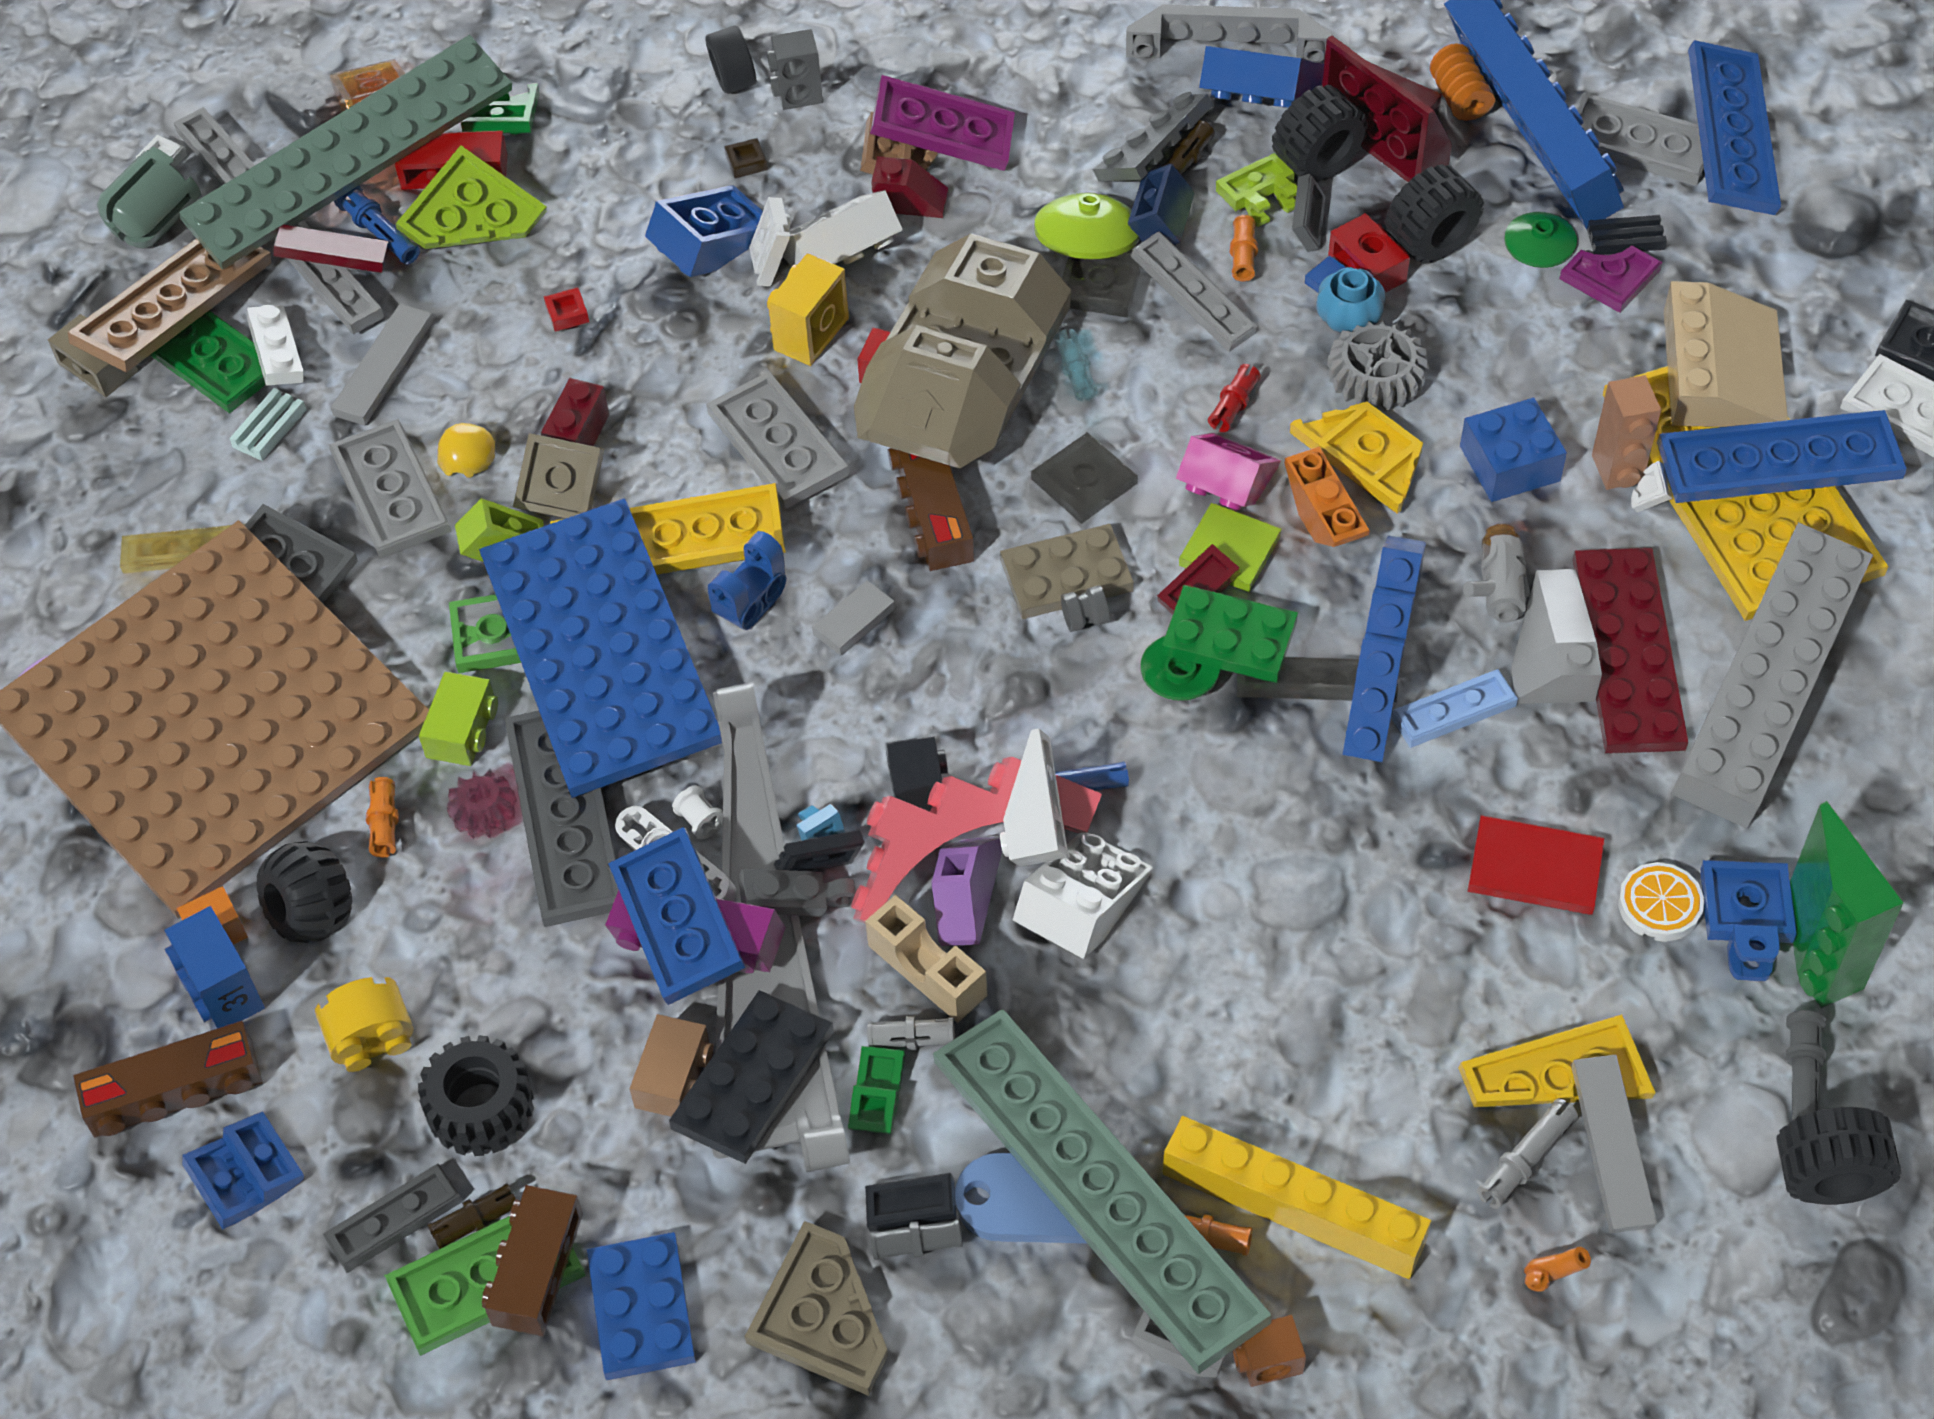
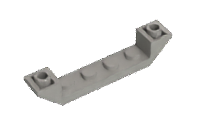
[1126,4,1333,64]

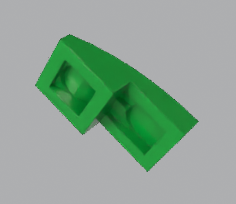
[848,1046,906,1134]

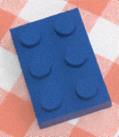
[587,1232,696,1381]

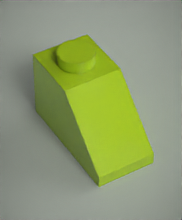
[455,498,544,562]

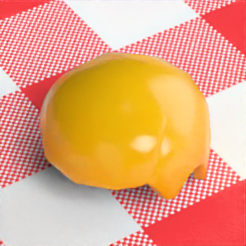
[437,423,495,478]

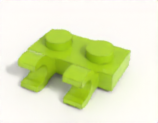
[1216,153,1297,227]

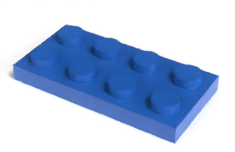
[608,827,746,1005]

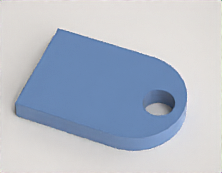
[955,1153,1087,1244]

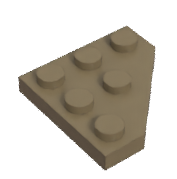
[744,1221,888,1396]

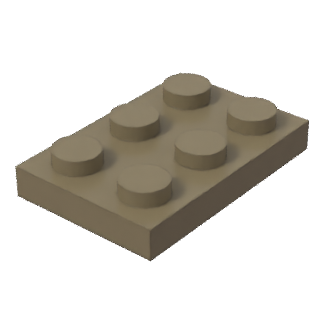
[1000,524,1134,619]

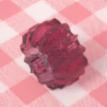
[447,769,517,840]

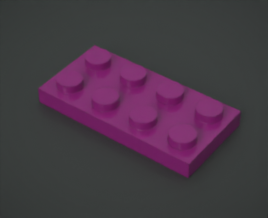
[870,75,1015,171]

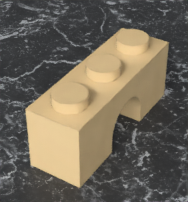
[865,894,987,1023]

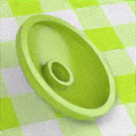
[1034,193,1140,259]

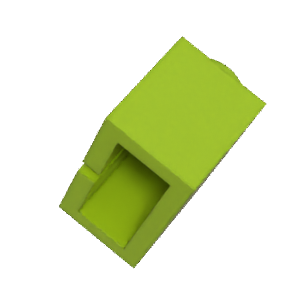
[419,671,498,766]

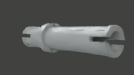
[1477,1099,1578,1209]

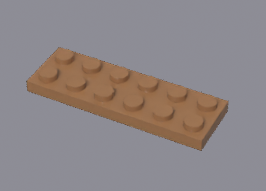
[68,239,271,373]

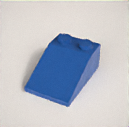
[645,185,763,277]

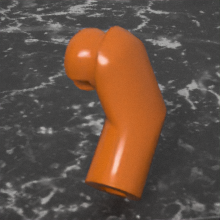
[1524,1246,1591,1292]

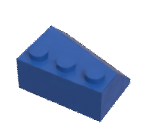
[1199,46,1324,108]

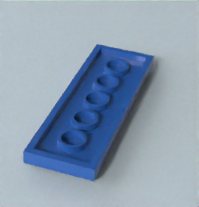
[1688,40,1781,215]
[1657,410,1907,503]

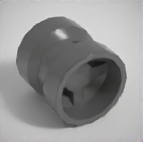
[1061,585,1110,632]

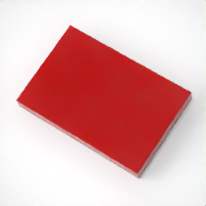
[1467,815,1605,915]

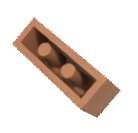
[1592,375,1661,490]

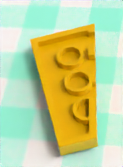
[1458,1014,1655,1107]

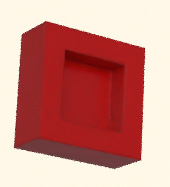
[544,287,589,332]

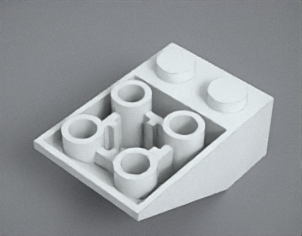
[1013,832,1154,959]

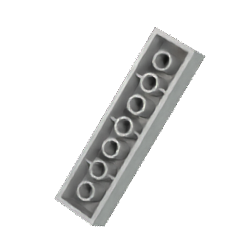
[1671,522,1873,829]

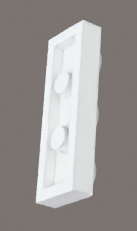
[247,305,303,386]

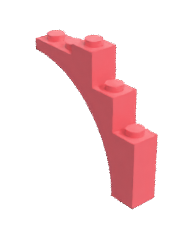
[851,757,1102,924]

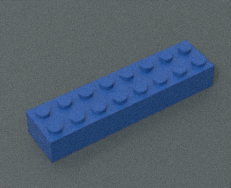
[1444,0,1624,230]

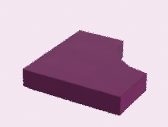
[1559,245,1662,313]

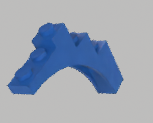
[1342,535,1426,762]

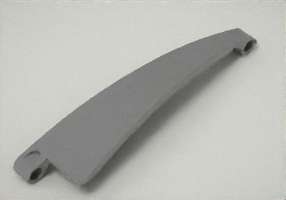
[712,682,850,1172]

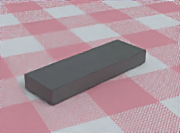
[323,1163,462,1273]

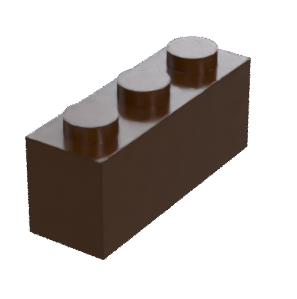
[482,1185,583,1337]

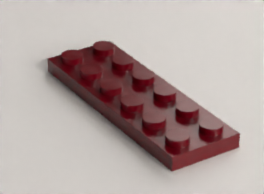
[1572,548,1688,754]

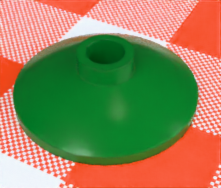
[1504,212,1577,268]
[1140,636,1220,700]

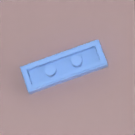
[1391,669,1518,748]

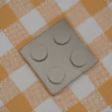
[513,433,604,519]

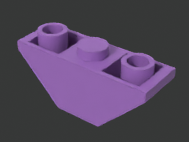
[932,837,1002,946]

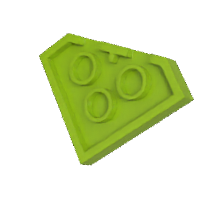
[396,146,547,249]

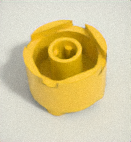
[315,977,414,1072]

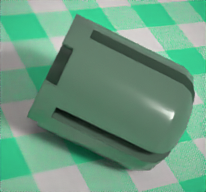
[97,147,202,249]

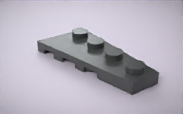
[1092,92,1213,181]

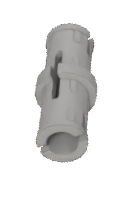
[867,1016,955,1051]

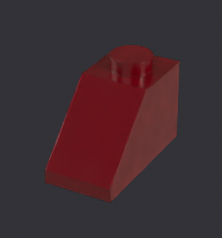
[871,156,949,218]

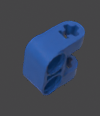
[707,531,787,631]

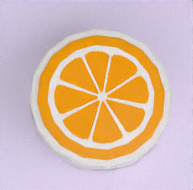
[1618,862,1704,942]

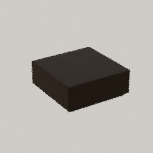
[724,138,768,179]

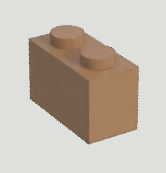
[629,1014,714,1117]

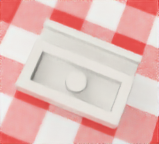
[749,197,790,287]

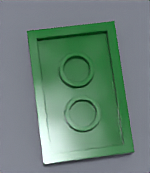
[1161,585,1298,683]

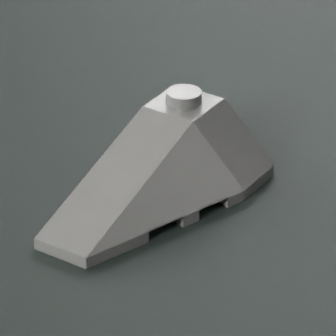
[1510,569,1602,704]

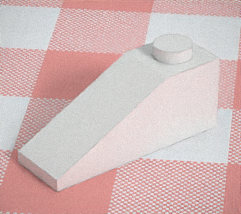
[1000,728,1068,867]

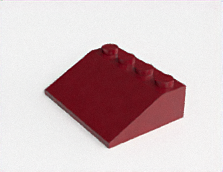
[1322,35,1452,182]

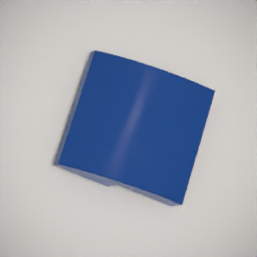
[182,1111,304,1230]

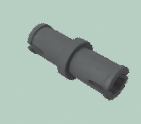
[870,1218,963,1260]

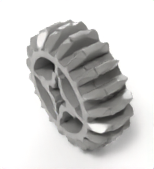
[1327,319,1429,411]

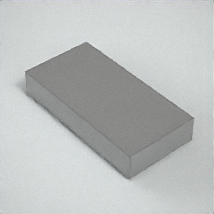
[812,580,895,656]

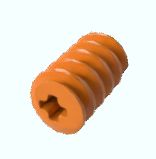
[1430,43,1495,121]

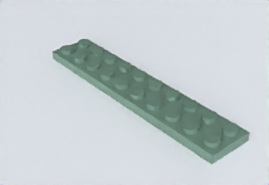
[179,34,512,270]
[933,1009,1271,1374]

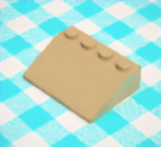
[1664,281,1788,427]

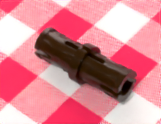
[1161,121,1215,176]
[427,1183,516,1249]

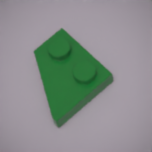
[460,83,540,134]

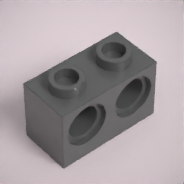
[767,29,823,110]

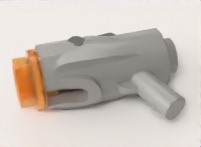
[1463,524,1530,623]

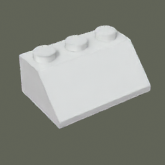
[783,190,903,267]

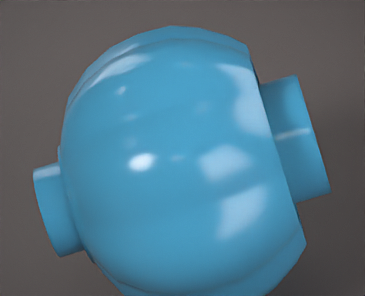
[1316,267,1385,333]

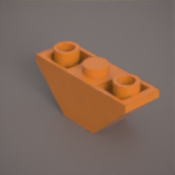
[1284,446,1370,547]

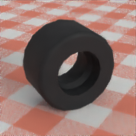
[705,25,757,94]

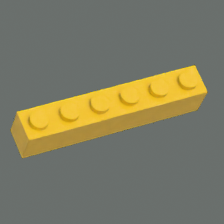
[1163,1115,1431,1280]

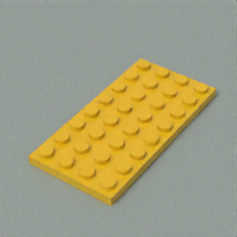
[1603,366,1889,621]

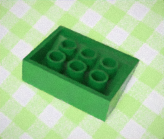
[1790,801,1903,1009]

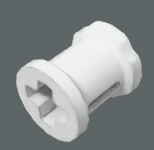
[672,785,723,839]

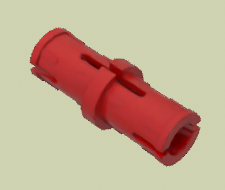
[1208,364,1261,432]

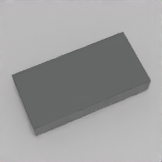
[1292,174,1326,252]

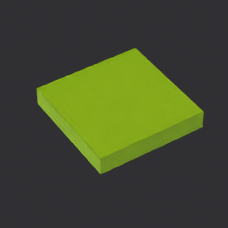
[1179,503,1281,593]

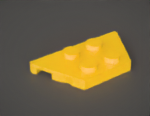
[1289,402,1423,514]

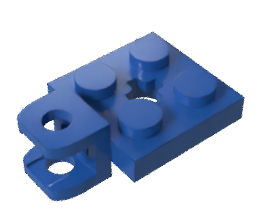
[1700,860,1796,981]

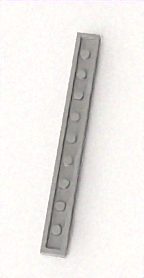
[174,107,384,335]

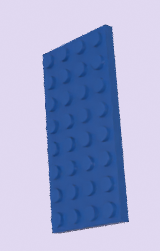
[479,498,722,798]

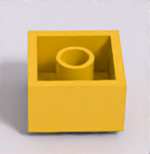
[767,253,849,366]

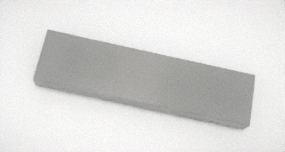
[1131,231,1257,352]
[331,304,434,426]
[1571,1055,1657,1234]

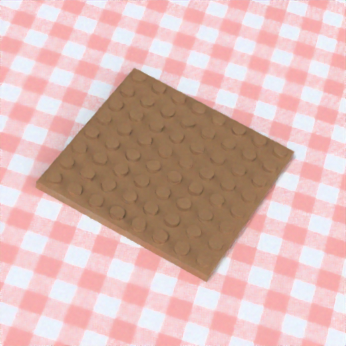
[0,520,429,919]

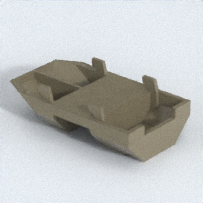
[854,233,1072,468]

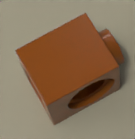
[1232,1315,1306,1387]

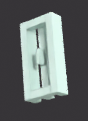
[229,388,307,461]

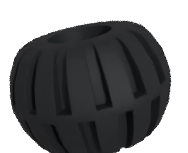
[256,841,352,943]

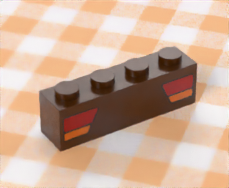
[887,448,974,571]
[73,1021,263,1138]

